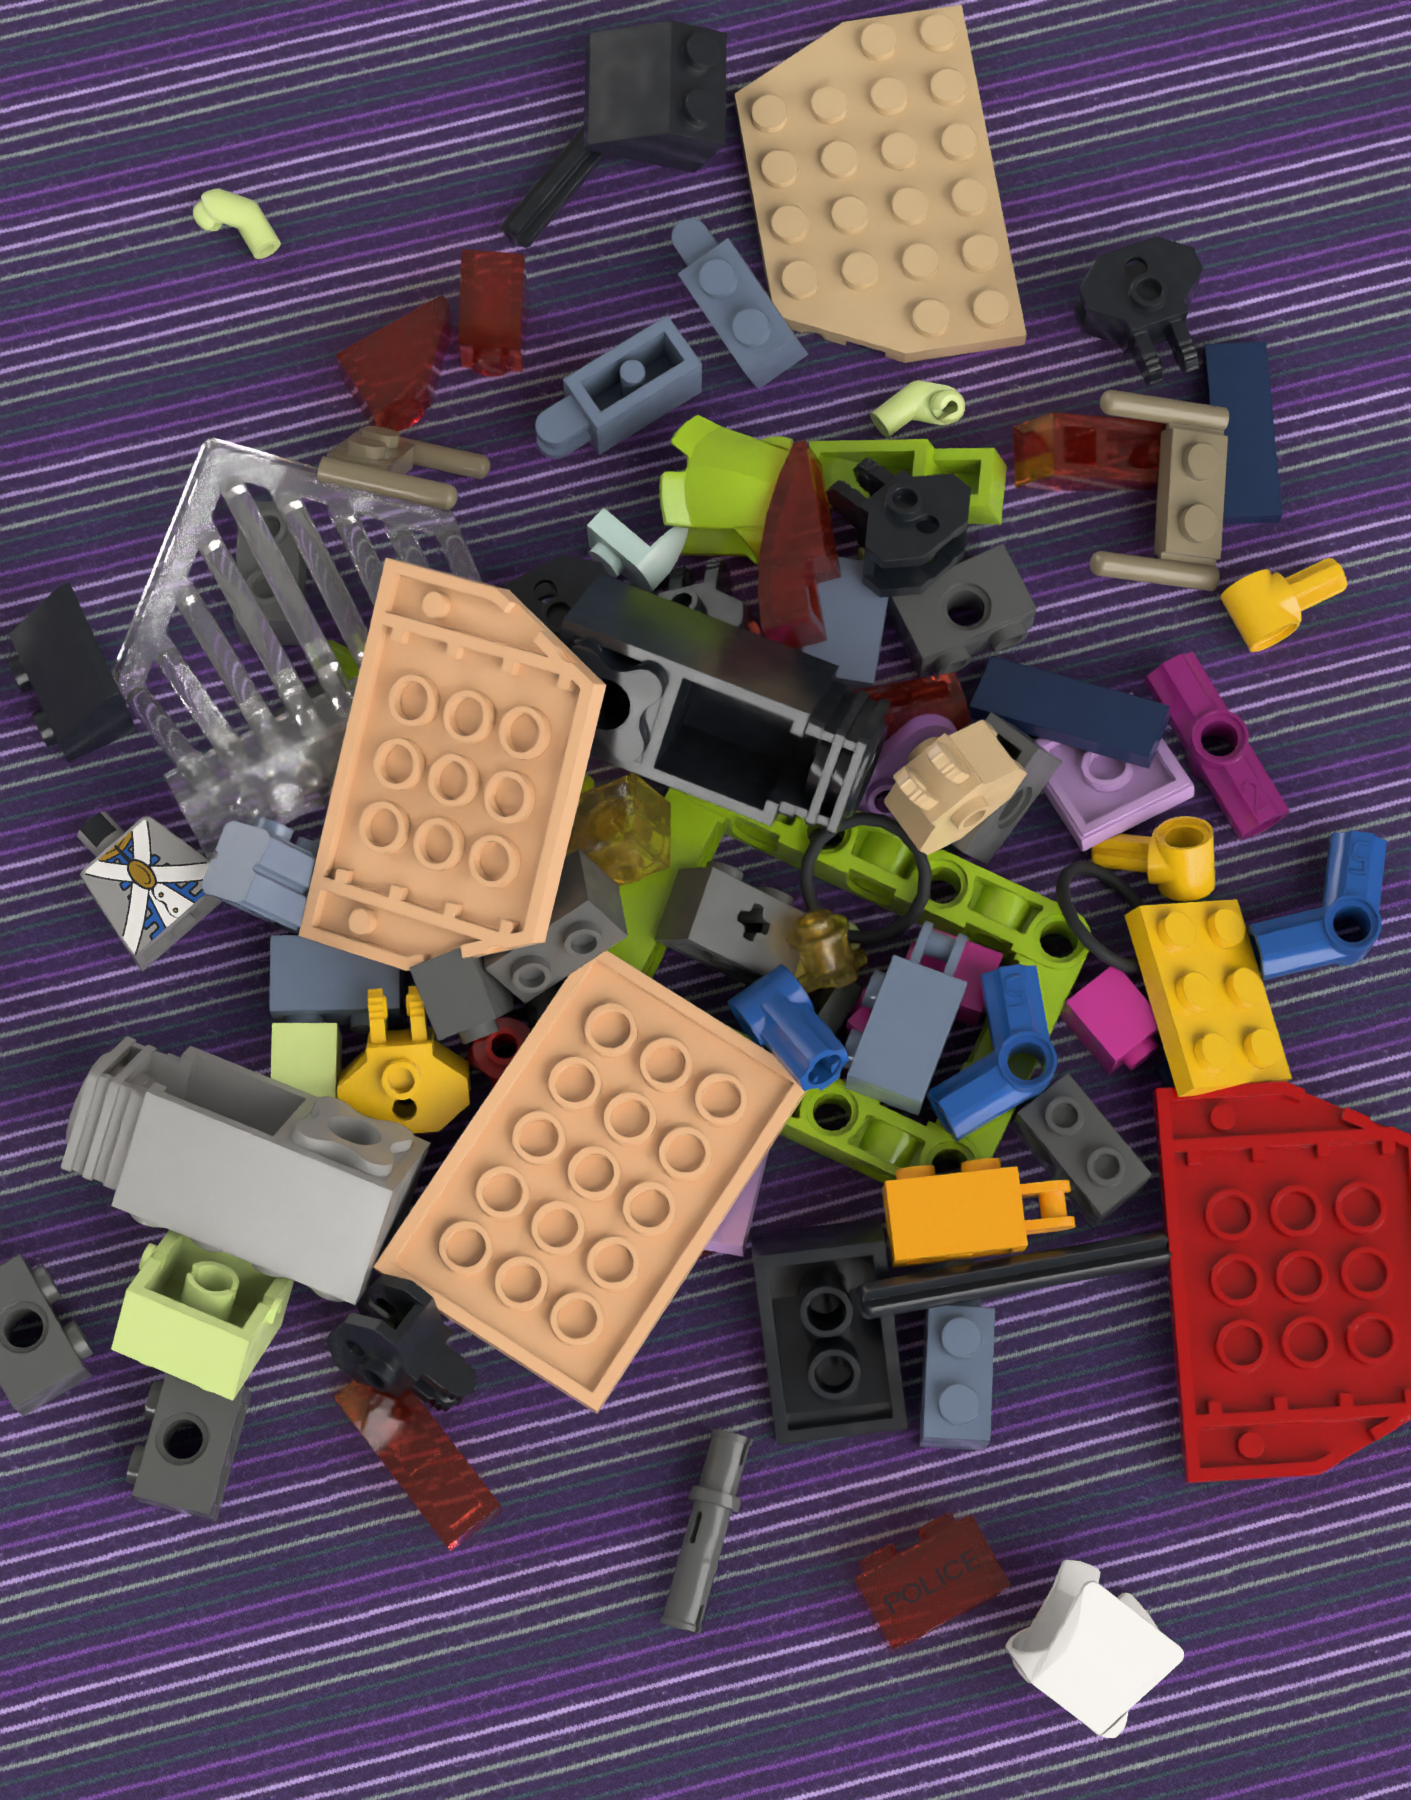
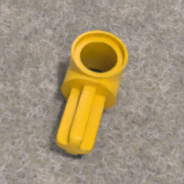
[1220,558,1348,652]
[1091,816,1215,902]

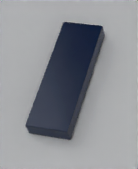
[1202,341,1282,525]
[969,656,1170,769]

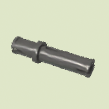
[659,1429,753,1634]

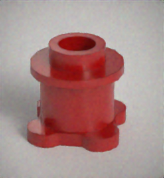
[468,1017,531,1089]

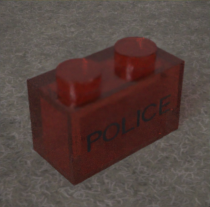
[852,1512,1011,1655]

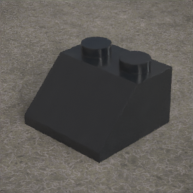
[583,20,727,173]
[7,583,137,762]

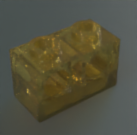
[565,773,671,886]

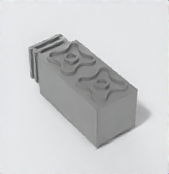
[61,1036,430,1305]

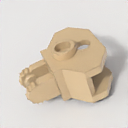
[883,719,1027,855]

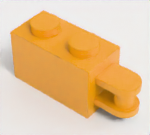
[882,1158,1076,1268]

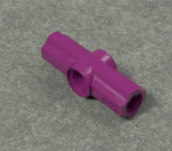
[1144,651,1290,841]

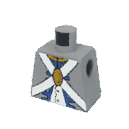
[77,811,222,971]

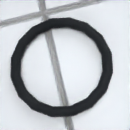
[799,812,932,945]
[1056,861,1145,973]

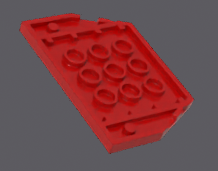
[1152,1081,1411,1484]

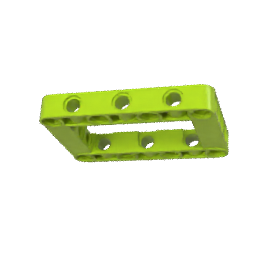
[607,787,1091,1184]

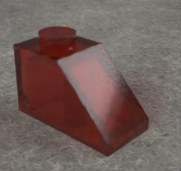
[459,249,530,377]
[336,294,453,432]

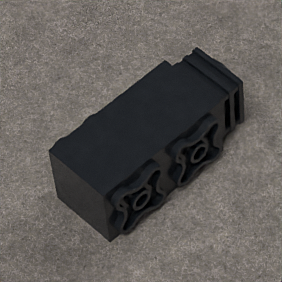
[558,574,891,835]

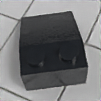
[751,1218,908,1445]

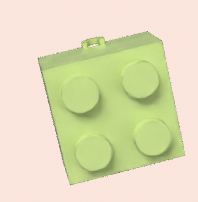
[111,1230,294,1401]

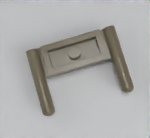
[1090,390,1229,591]
[317,426,490,510]

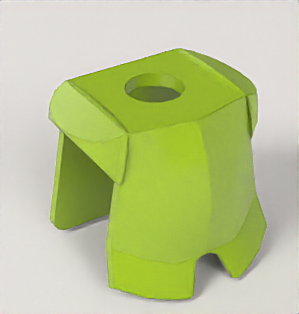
[659,415,803,568]

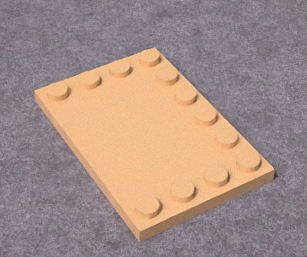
[373,950,808,1414]

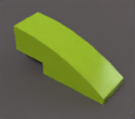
[803,439,1007,525]

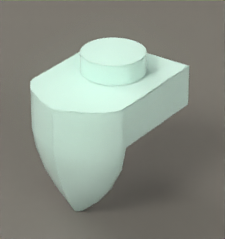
[587,508,688,592]

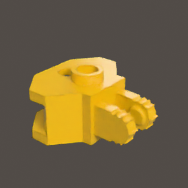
[337,986,471,1134]

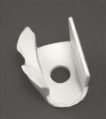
[1005,1560,1184,1738]

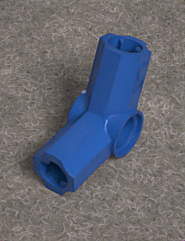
[1247,830,1387,981]
[727,964,850,1091]
[926,964,1057,1142]

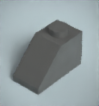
[409,948,514,1045]

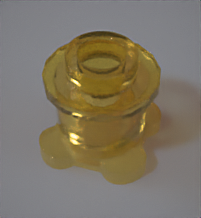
[786,909,868,993]

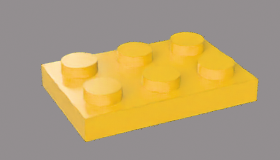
[1124,899,1292,1097]

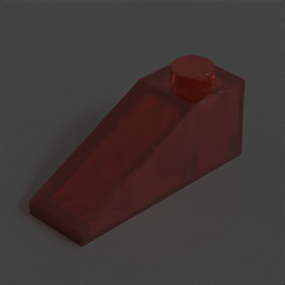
[1013,412,1166,491]

